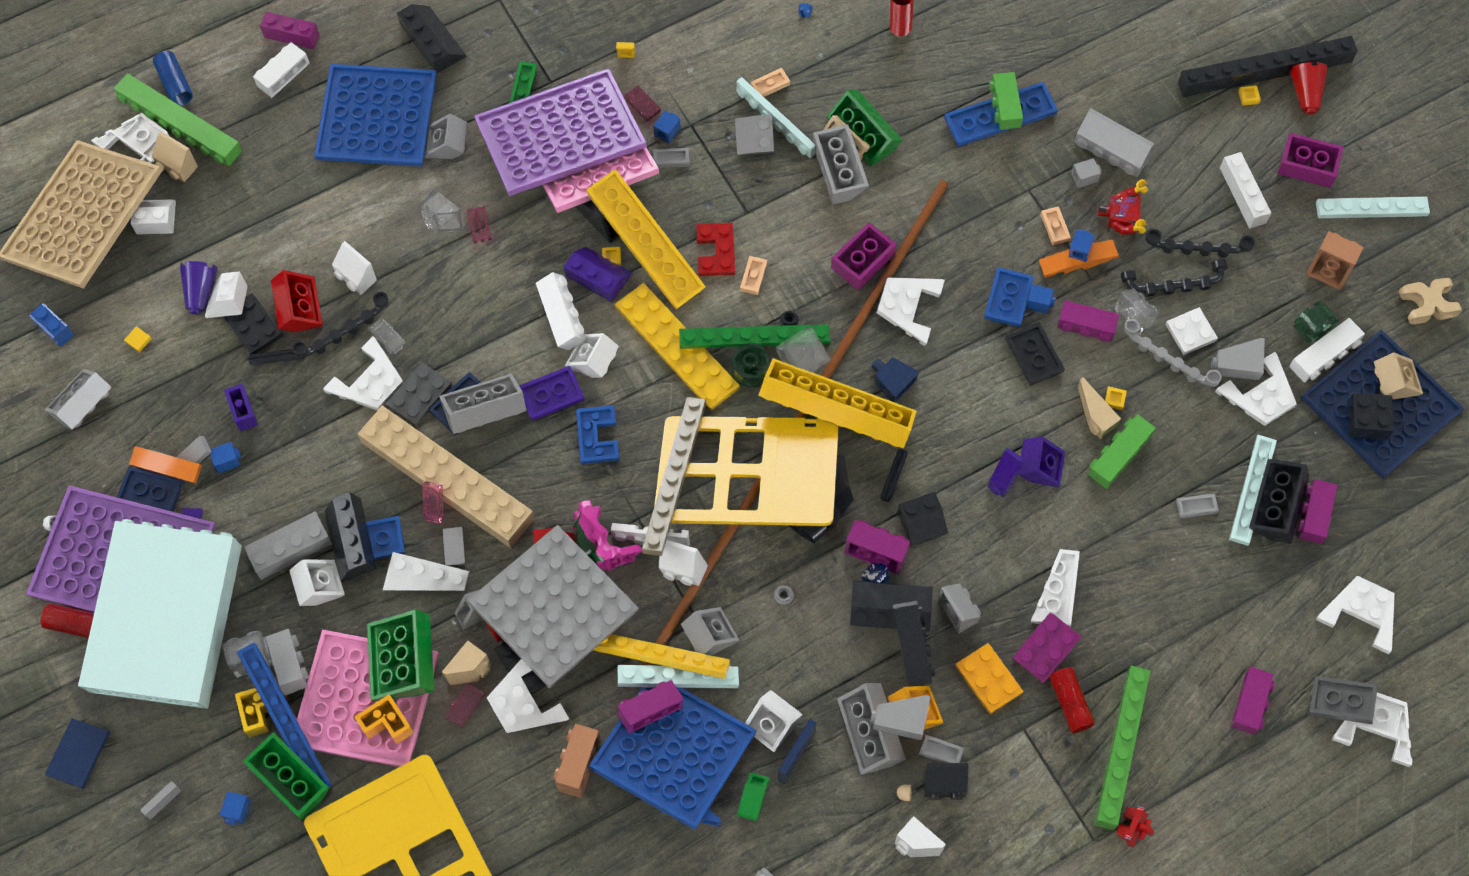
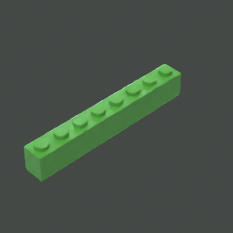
[114,73,242,167]
[1094,665,1151,831]

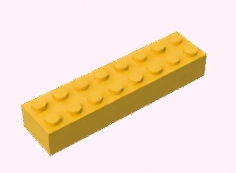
[758,359,917,449]

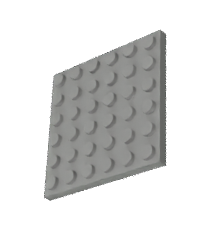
[468,525,639,688]

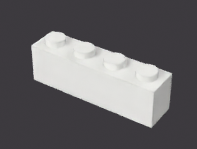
[1220,152,1271,229]
[536,272,586,351]
[1289,318,1365,383]

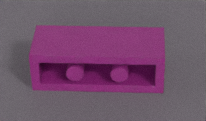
[260,12,320,49]
[1057,300,1120,342]
[1297,479,1337,544]
[1230,666,1275,735]
[617,680,684,734]

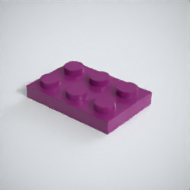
[1012,612,1082,684]

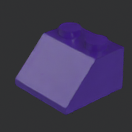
[1018,436,1065,487]

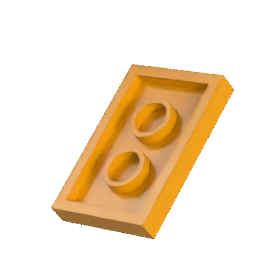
[955,643,1024,714]

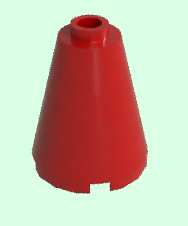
[1290,62,1327,115]

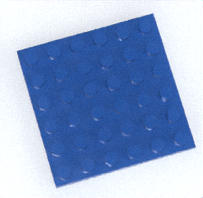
[314,64,437,167]
[589,687,757,830]

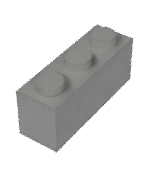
[266,629,309,695]

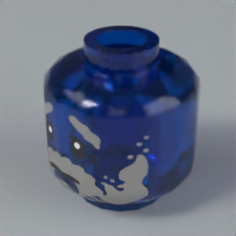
[861,563,890,583]

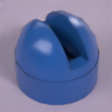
[798,3,813,18]

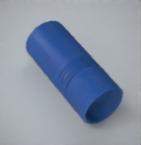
[153,51,193,106]

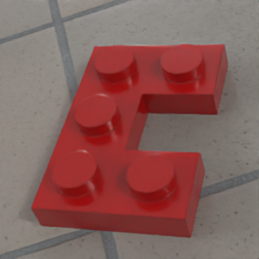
[696,223,735,277]

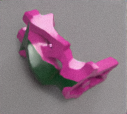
[573,500,642,571]

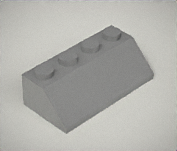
[1074,108,1154,177]
[813,124,869,205]
[439,374,526,434]
[245,511,332,580]
[837,683,906,775]

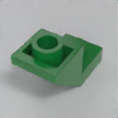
[737,773,770,821]

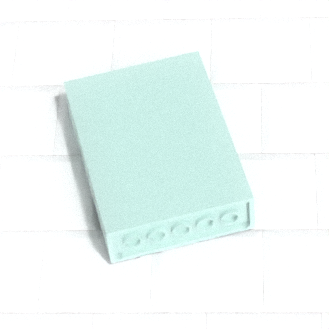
[78,519,242,709]

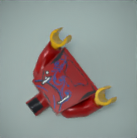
[1097,179,1148,235]

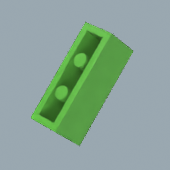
[989,72,1023,130]

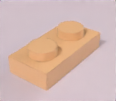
[750,68,790,97]
[1040,206,1071,246]
[740,256,767,295]

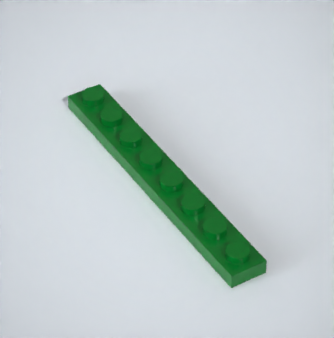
[679,324,830,349]

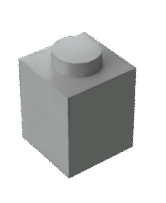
[1071,158,1102,188]

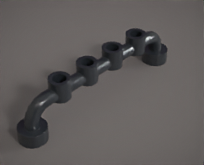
[1145,229,1255,258]
[1120,259,1228,297]
[292,291,389,358]

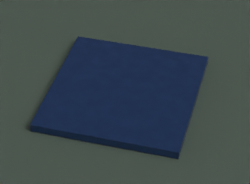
[1300,330,1464,479]

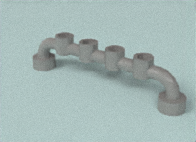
[1124,319,1221,387]

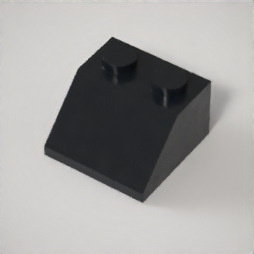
[897,492,948,546]
[924,763,969,800]

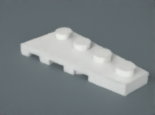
[611,523,690,546]
[1031,549,1080,628]
[383,552,470,591]

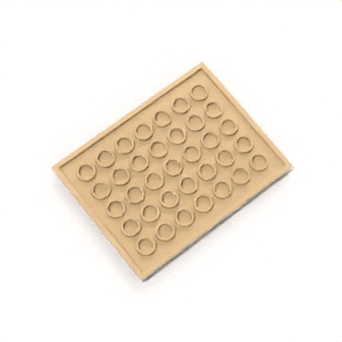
[0,140,163,289]

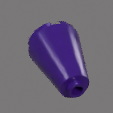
[180,261,218,314]

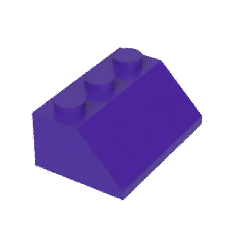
[563,246,632,302]

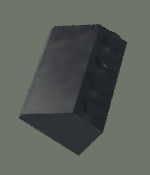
[397,4,466,73]
[1249,459,1309,544]
[325,492,377,582]
[850,580,933,632]

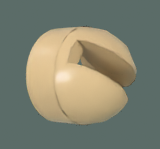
[897,785,912,801]

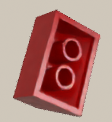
[271,270,323,332]

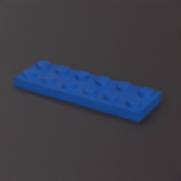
[944,82,1058,147]

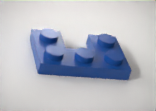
[576,405,619,465]

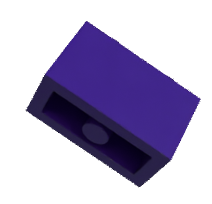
[224,384,258,432]

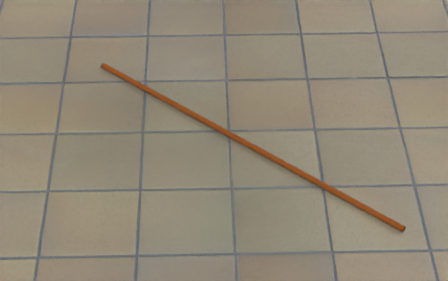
[635,180,949,689]

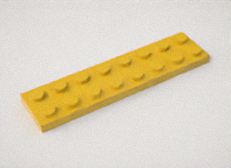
[585,169,706,309]
[615,283,740,411]

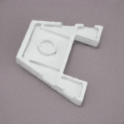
[91,113,169,164]
[877,278,945,346]
[323,336,403,411]
[1215,352,1296,426]
[1316,576,1394,654]
[487,659,569,733]
[1332,693,1412,767]

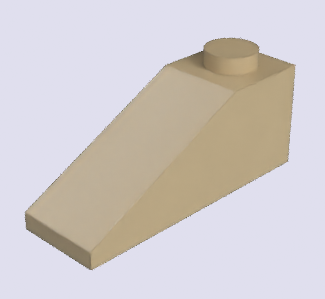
[1078,377,1121,439]

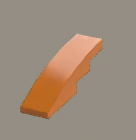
[1039,240,1119,278]
[129,446,202,483]

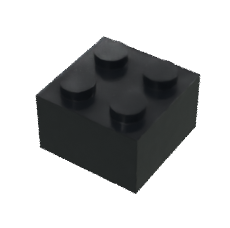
[1347,393,1394,440]

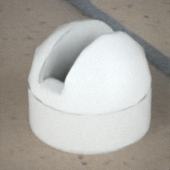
[43,515,56,531]

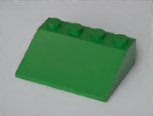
[367,609,434,701]

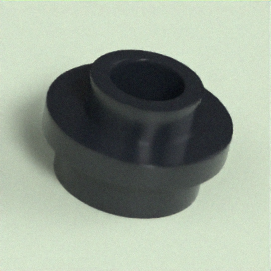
[780,310,799,326]

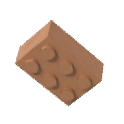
[1306,231,1364,290]
[553,724,601,798]

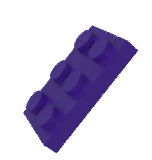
[519,366,585,421]

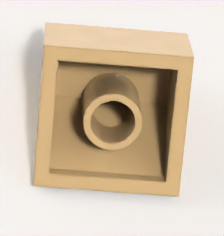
[152,131,198,182]
[1374,353,1423,399]
[442,641,491,685]

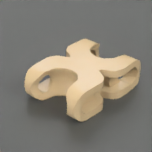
[1399,278,1462,324]

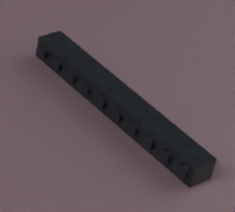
[1178,36,1358,97]

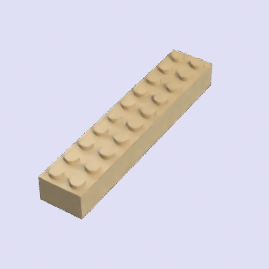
[358,406,535,548]

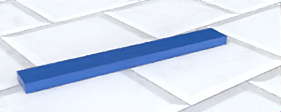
[237,642,332,787]

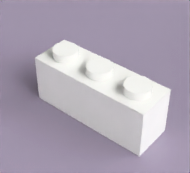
[253,42,310,98]

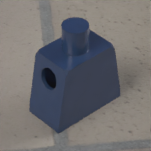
[871,358,919,403]

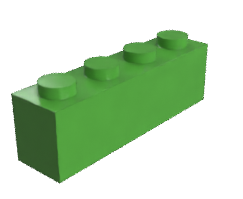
[1088,414,1156,489]

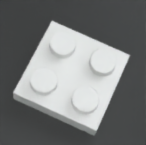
[1165,307,1218,355]

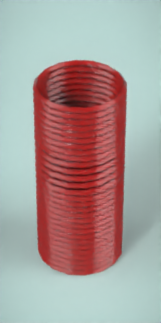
[890,0,914,36]
[40,603,94,639]
[1049,668,1095,733]

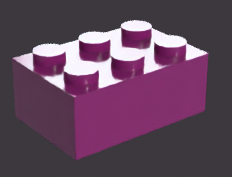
[1277,133,1343,188]
[831,222,897,291]
[844,520,910,575]

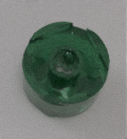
[1293,301,1340,344]
[732,343,770,388]

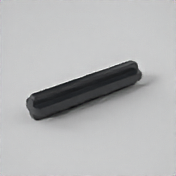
[248,349,305,365]
[880,449,908,502]

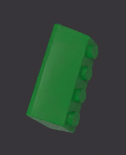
[826,90,902,166]
[243,732,329,822]

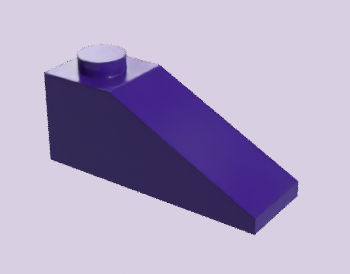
[988,448,1023,498]

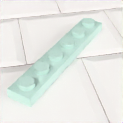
[736,77,816,158]
[1316,197,1430,218]
[1229,435,1277,546]
[617,665,739,688]

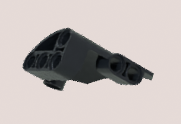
[788,455,854,544]

